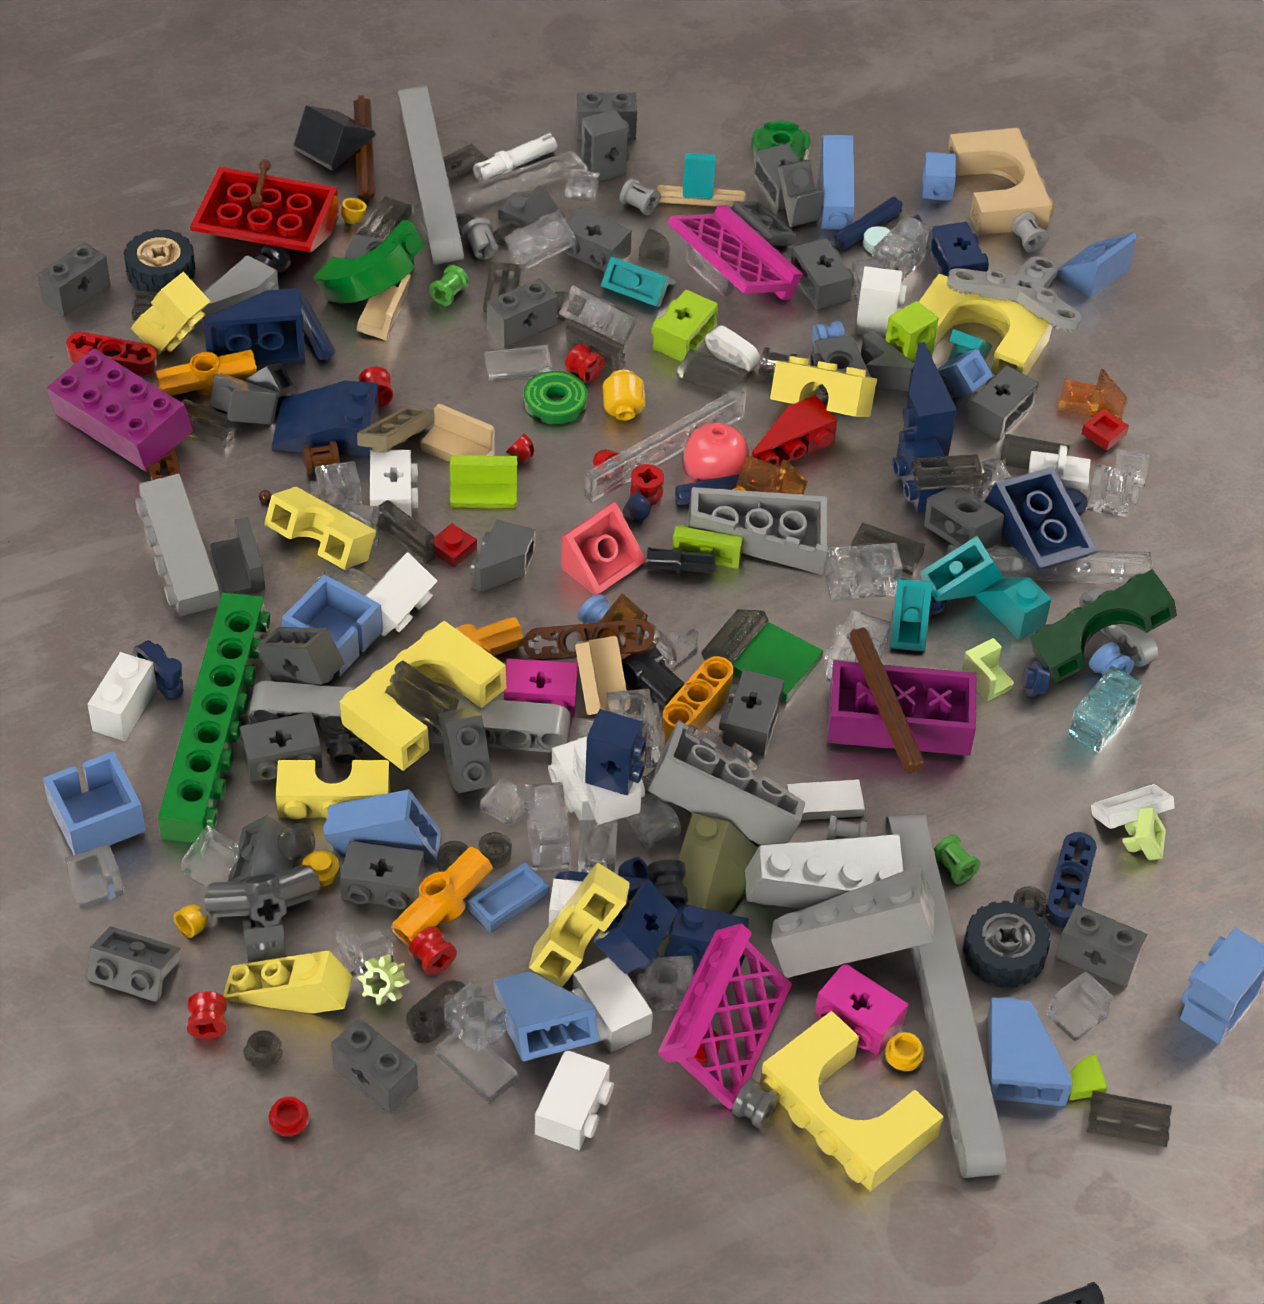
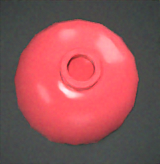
[683,422,749,482]

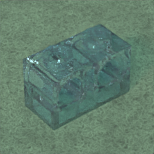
[1068,666,1142,753]

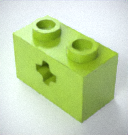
[651,290,719,363]

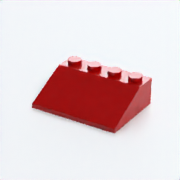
[190,166,339,252]

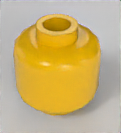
[602,370,646,421]

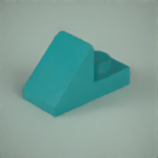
[683,153,716,199]
[948,329,993,360]
[890,578,933,652]

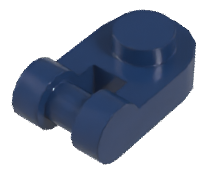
[133,640,184,698]

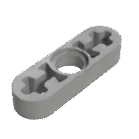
[1079,587,1158,667]

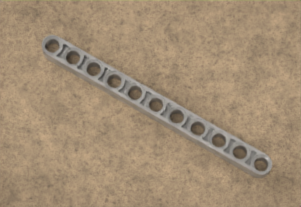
[885,813,1007,1178]

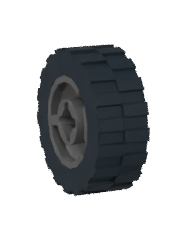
[963,901,1051,988]

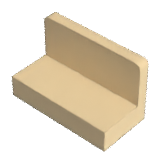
[356,274,411,341]
[421,403,495,463]
[575,636,629,715]

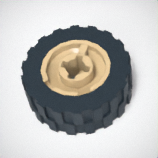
[124,229,196,294]

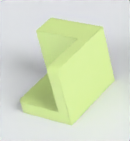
[961,638,1014,702]

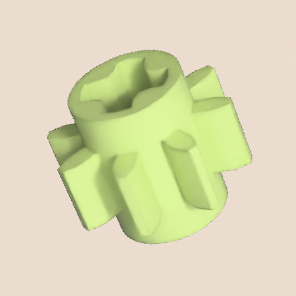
[358,954,410,1005]

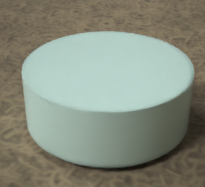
[863,226,895,255]

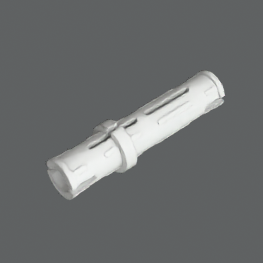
[473,133,557,182]

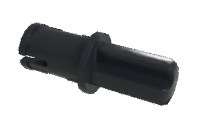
[646,547,715,574]

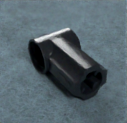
[621,647,685,708]

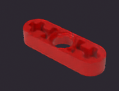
[66,332,158,376]

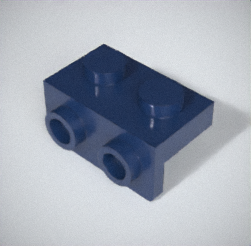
[664,902,749,968]

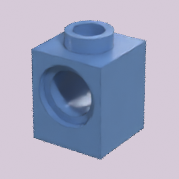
[922,152,956,201]
[938,349,993,398]

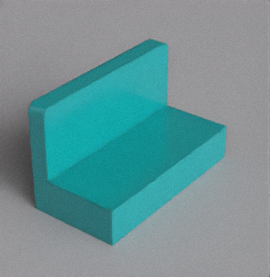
[600,257,676,307]

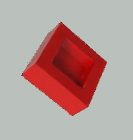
[1081,409,1129,450]
[429,523,477,567]

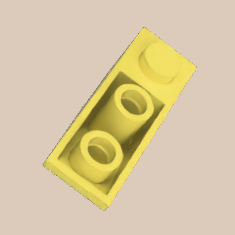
[223,950,353,1014]

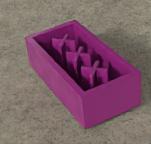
[46,348,193,472]
[827,660,976,755]

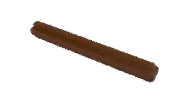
[353,95,375,202]
[849,627,924,774]

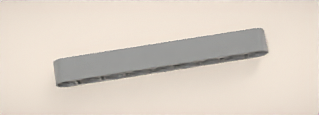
[398,85,464,265]
[247,681,571,753]

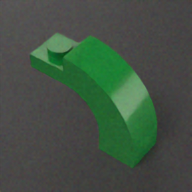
[313,220,426,303]

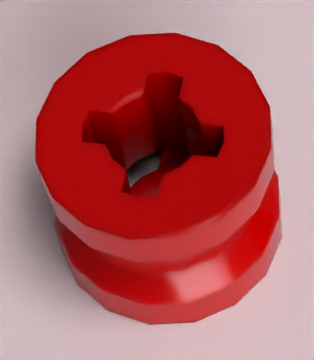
[565,343,605,384]
[358,366,393,407]
[630,464,664,506]
[408,926,457,975]
[187,991,227,1039]

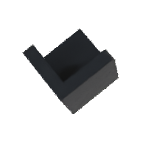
[244,362,297,399]

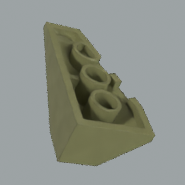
[656,813,758,967]

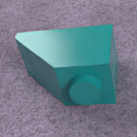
[919,536,1003,602]
[975,577,1052,640]

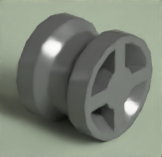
[732,1078,780,1129]

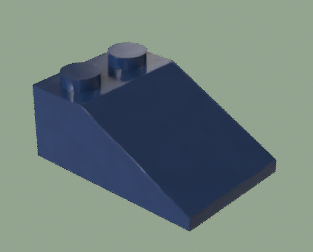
[203,288,306,366]
[899,342,957,457]
[272,381,379,458]
[984,467,1097,571]

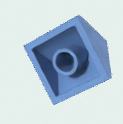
[1057,232,1137,298]

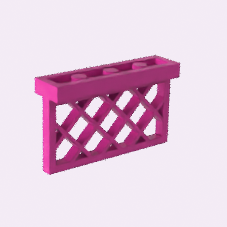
[667,205,803,300]
[658,923,792,1109]

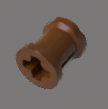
[302,441,341,475]

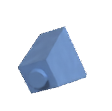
[817,135,854,230]
[323,789,441,863]
[493,971,599,1062]
[987,997,1072,1106]

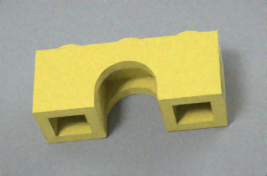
[131,272,210,356]
[770,356,877,417]
[264,486,376,570]
[276,760,390,819]
[529,862,629,987]

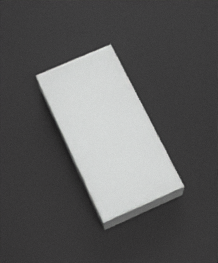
[787,780,865,820]
[1091,784,1175,829]

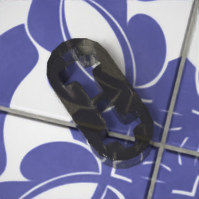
[406,980,470,1043]

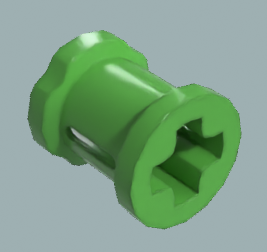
[429,265,469,306]
[934,835,981,884]

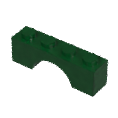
[1030,569,1177,684]

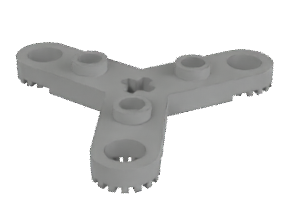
[947,256,1082,332]

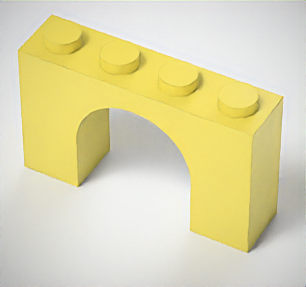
[919,274,1052,375]
[339,621,507,771]
[760,1011,943,1192]

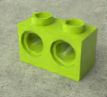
[885,301,939,363]

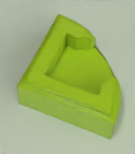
[1068,1054,1108,1101]

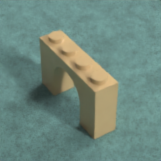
[947,128,1054,236]

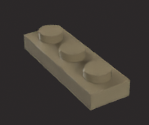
[357,406,434,453]

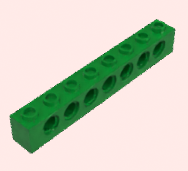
[158,592,271,844]

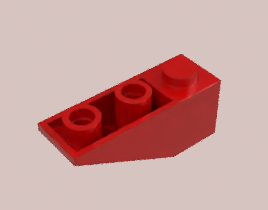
[750,395,837,472]

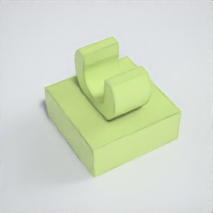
[1123,807,1166,861]

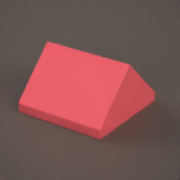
[561,502,646,595]

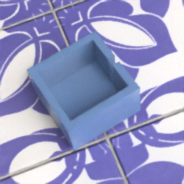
[281,574,383,676]
[43,751,146,859]
[1180,927,1264,1045]

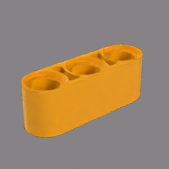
[661,656,733,744]

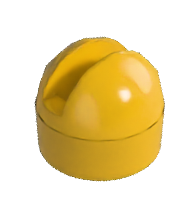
[341,198,366,225]
[174,904,208,938]

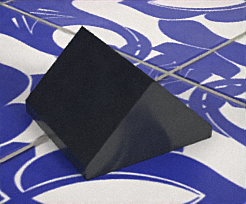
[293,105,376,171]

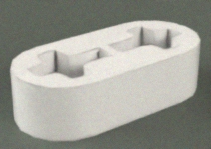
[705,326,760,374]

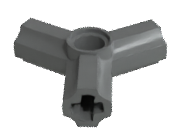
[204,865,320,927]

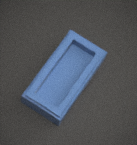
[467,862,549,933]

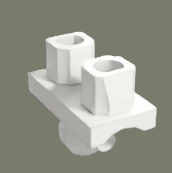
[1028,445,1091,492]

